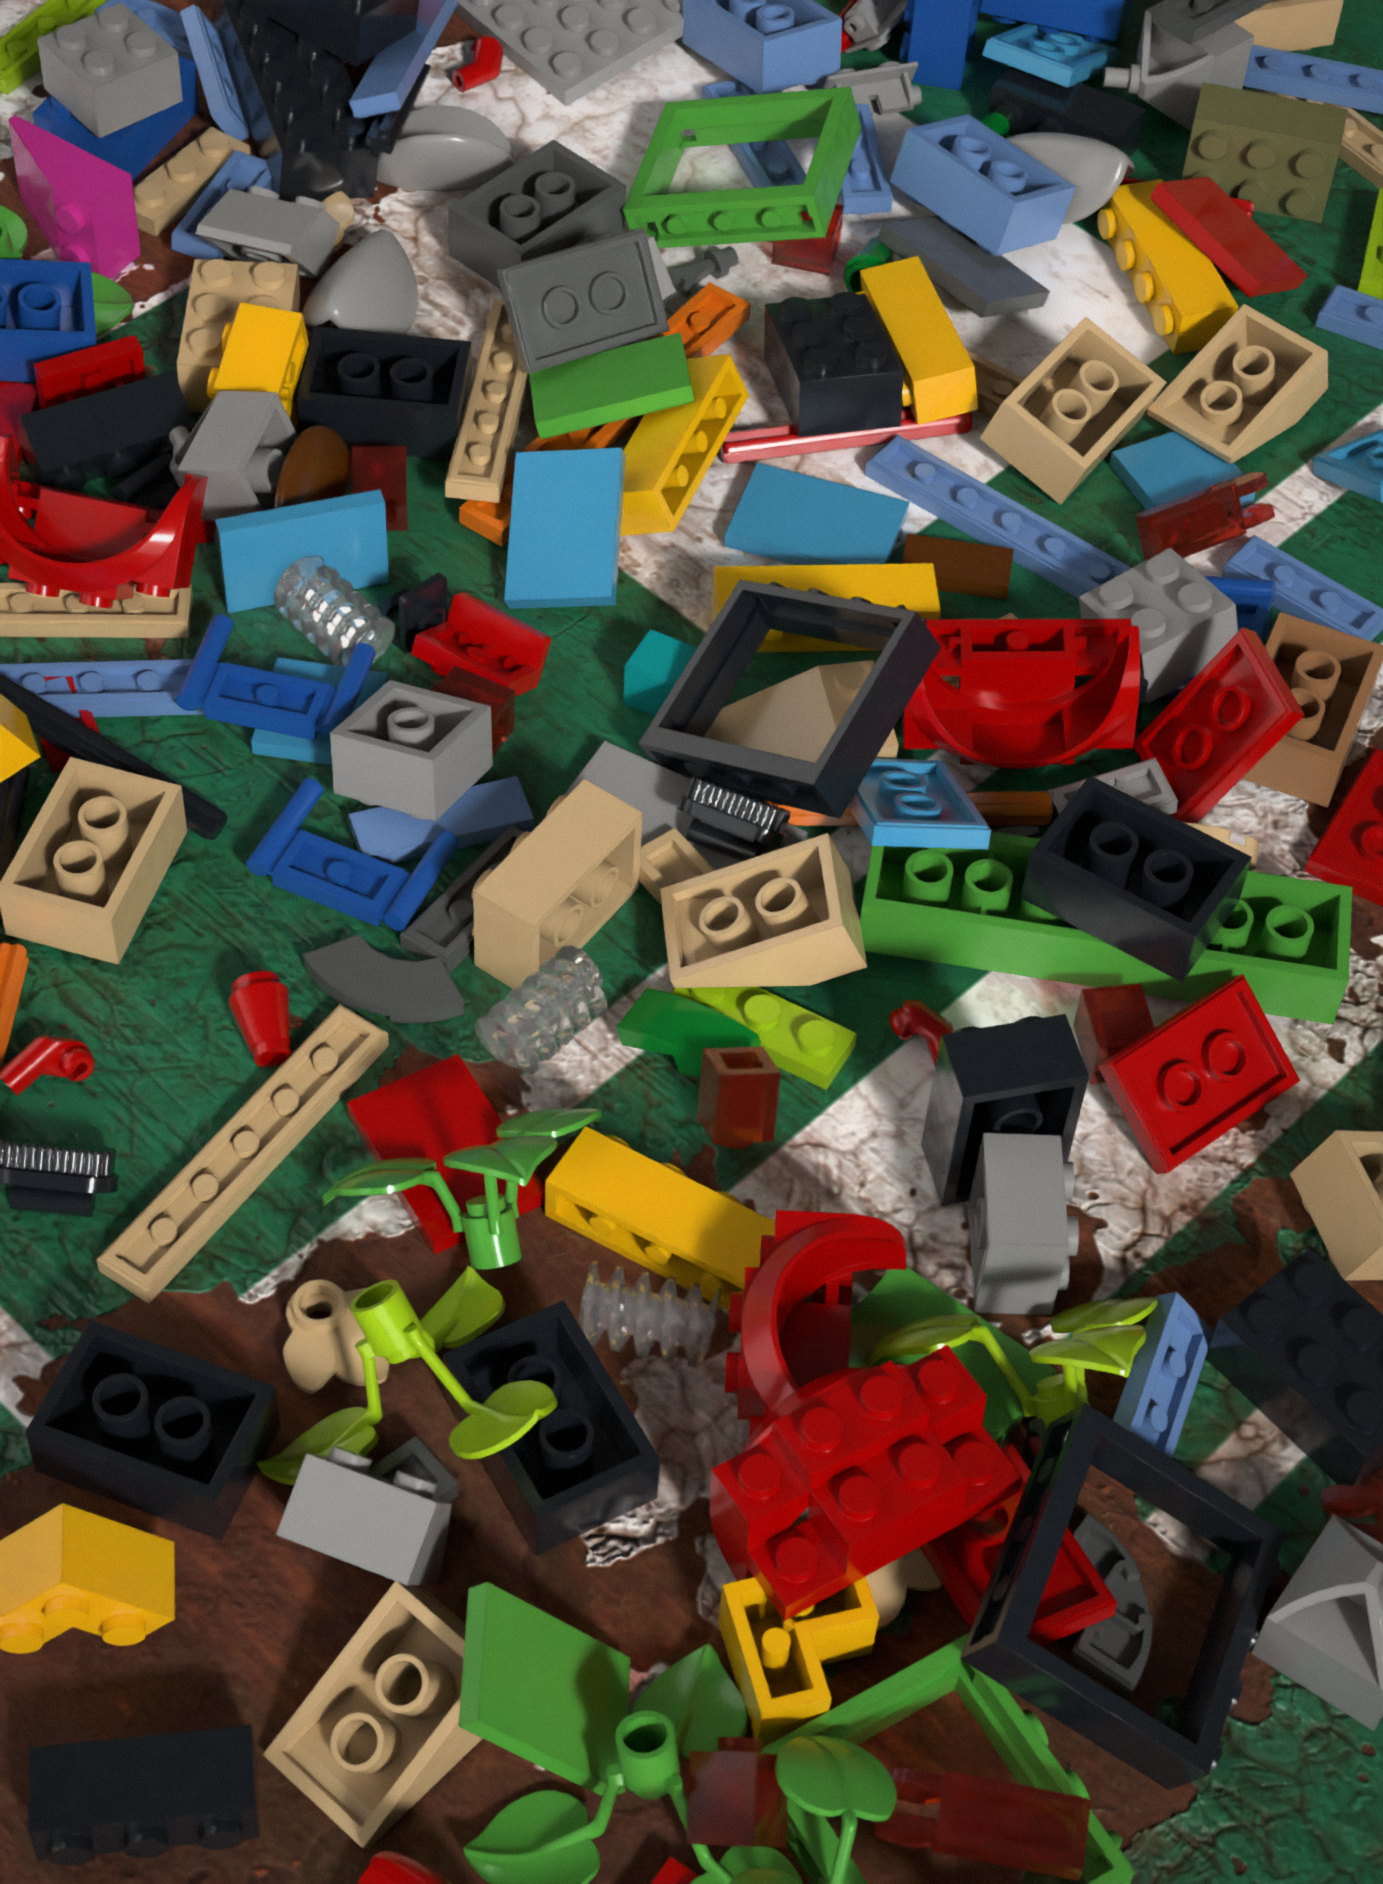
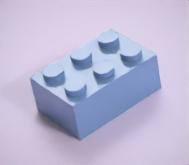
[682,0,842,94]
[889,114,1076,256]

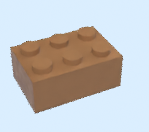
[1242,612,1383,808]

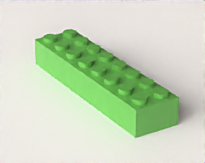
[860,831,1353,1024]

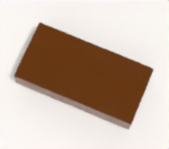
[902,534,1014,600]

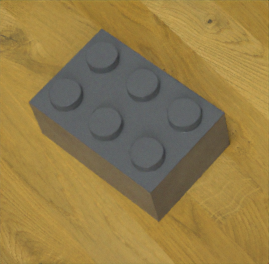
[448,139,626,289]

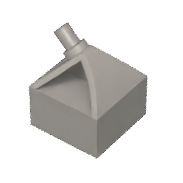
[1103,0,1254,131]
[169,391,298,545]
[1251,1514,1383,1731]

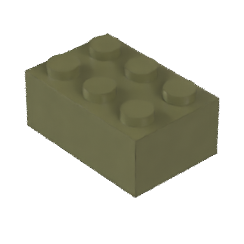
[1181,82,1348,223]

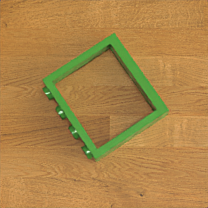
[623,87,861,248]
[747,1633,1135,1884]

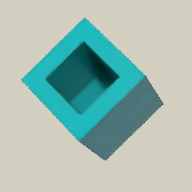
[623,629,697,716]

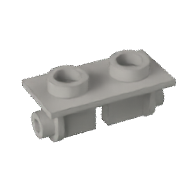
[844,0,907,54]
[823,61,922,115]

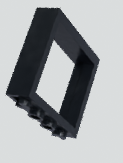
[638,579,941,818]
[960,1403,1285,1790]

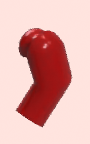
[452,35,503,93]
[888,999,955,1066]
[0,1035,95,1096]

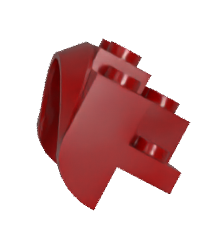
[0,435,215,608]
[902,619,1140,769]
[725,1210,907,1438]
[710,1345,1022,1621]

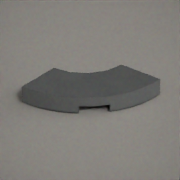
[303,934,465,1023]
[1069,1511,1152,1700]

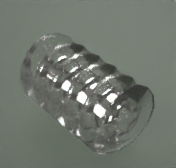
[274,555,395,667]
[475,945,608,1075]
[579,1261,722,1369]

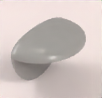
[376,105,515,191]
[1006,132,1135,224]
[302,229,418,335]

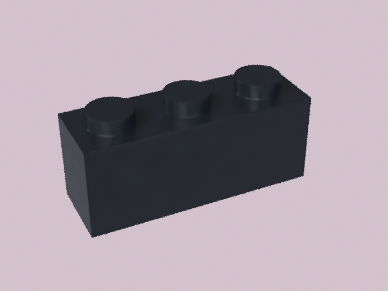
[988,67,1146,157]
[18,370,196,492]
[29,1725,260,1866]

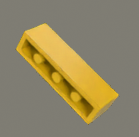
[1097,179,1238,355]
[855,256,979,425]
[620,354,749,536]
[711,563,941,653]
[545,1126,775,1311]

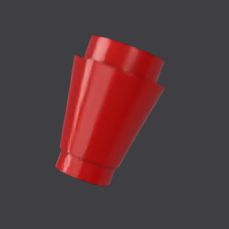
[228,971,291,1067]

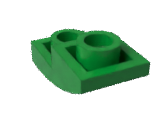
[616,988,761,1084]

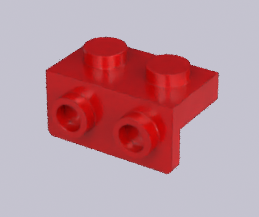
[33,335,146,410]
[411,592,551,703]

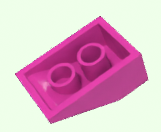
[8,115,141,279]

